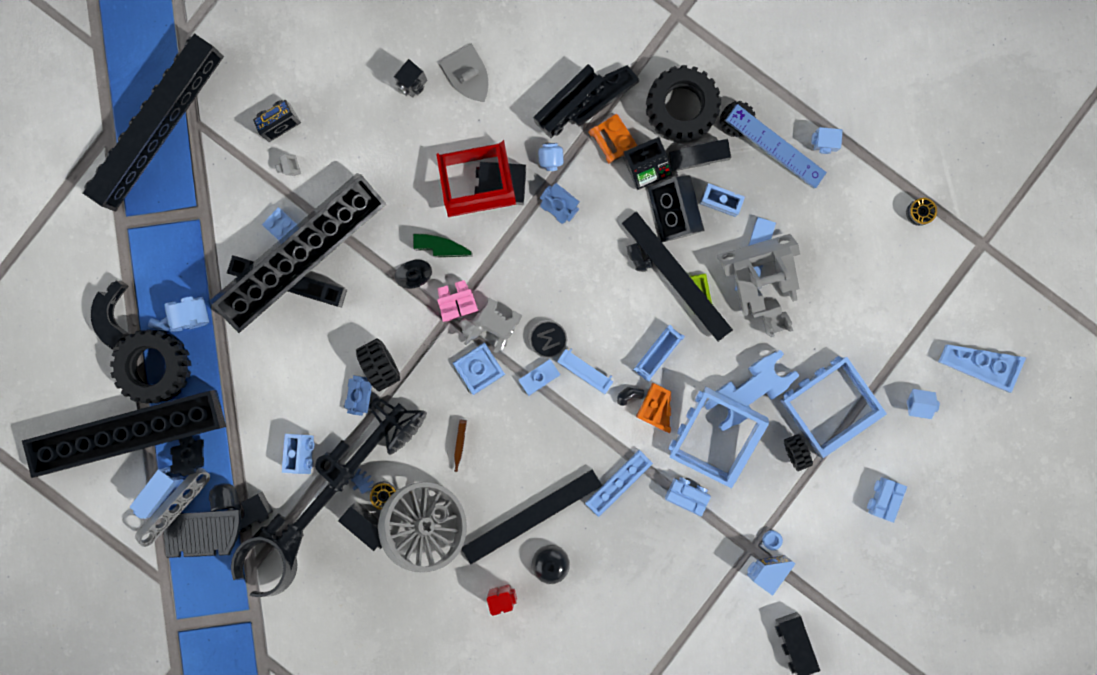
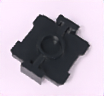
[170,436,204,476]

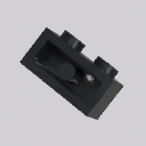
[393,59,428,98]

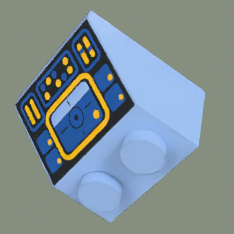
[747,555,795,596]

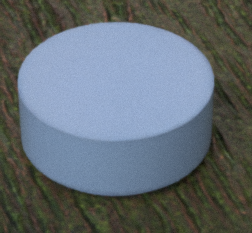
[762,530,783,550]

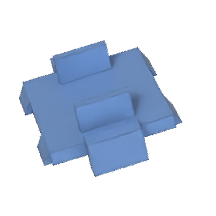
[540,183,580,224]
[344,375,372,416]

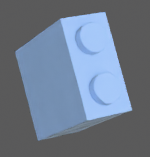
[130,466,186,519]

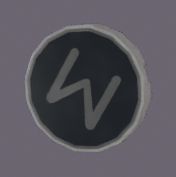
[529,320,568,358]

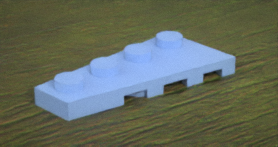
[938,345,1026,393]

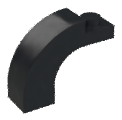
[91,280,129,350]

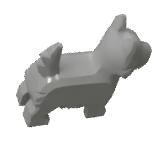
[459,298,522,353]

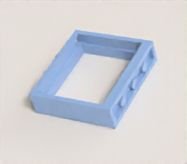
[780,356,887,458]
[668,386,769,488]

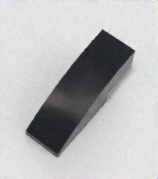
[669,139,731,171]

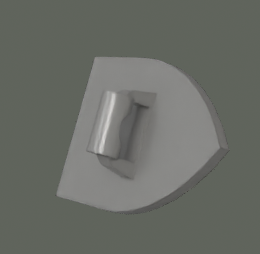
[439,43,489,102]

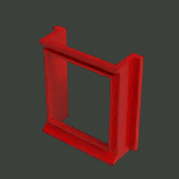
[436,140,516,217]

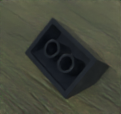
[648,175,705,243]

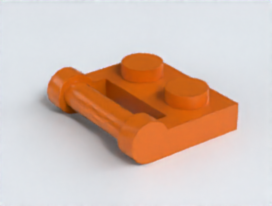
[588,114,637,164]

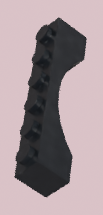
[227,255,347,308]

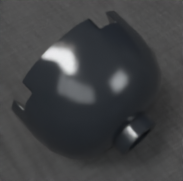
[532,545,570,584]

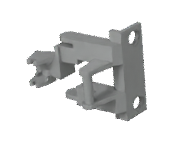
[717,234,800,337]

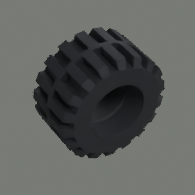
[356,338,400,392]

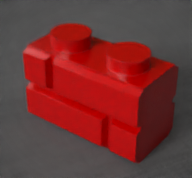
[487,584,517,616]

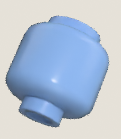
[538,143,564,171]

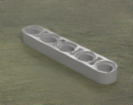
[135,468,210,547]

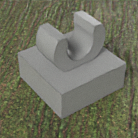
[275,154,301,176]

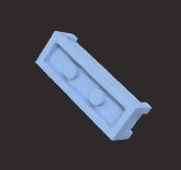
[633,325,685,382]
[557,348,613,394]

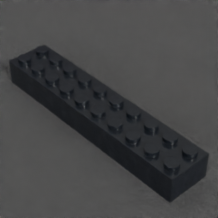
[82,33,224,212]
[210,173,386,333]
[22,390,226,478]

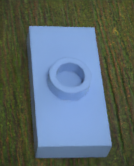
[518,359,560,396]

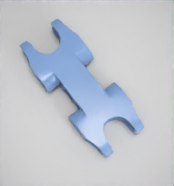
[703,350,799,431]

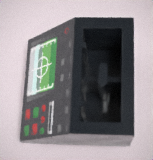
[622,137,672,190]

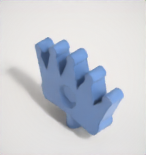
[351,468,374,494]

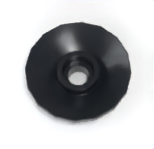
[395,259,432,289]

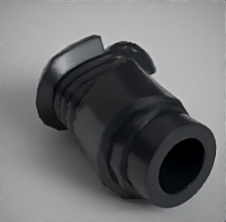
[626,243,653,272]

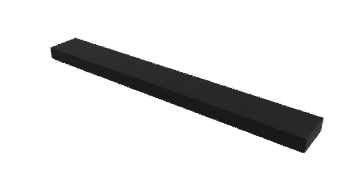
[622,211,733,342]
[462,469,602,565]

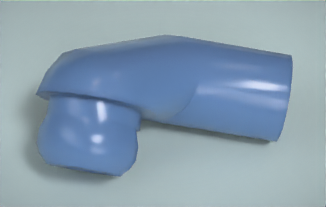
[148,317,170,332]

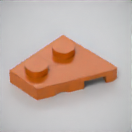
[636,383,671,434]

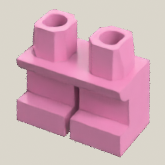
[437,280,479,322]

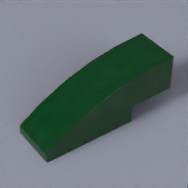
[413,234,473,258]

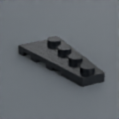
[574,65,639,127]

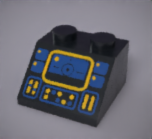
[253,99,301,142]

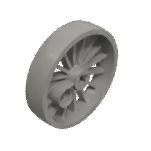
[378,482,467,572]

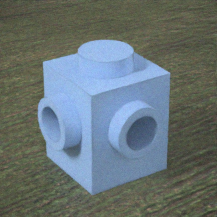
[811,127,843,154]
[907,389,940,419]

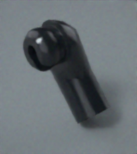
[617,387,644,406]

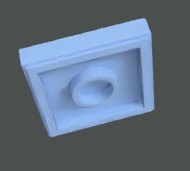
[453,342,505,395]

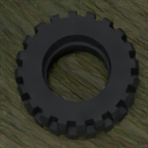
[646,65,721,143]
[110,330,191,404]

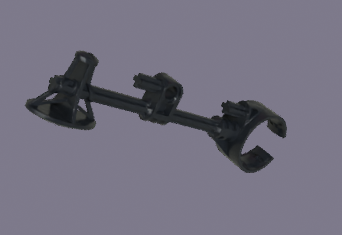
[231,397,427,597]

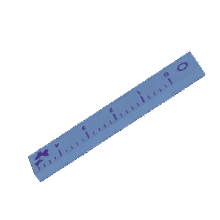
[725,104,827,188]

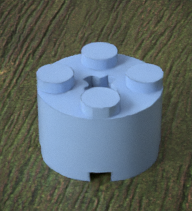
[164,297,209,332]

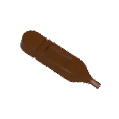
[454,419,467,472]

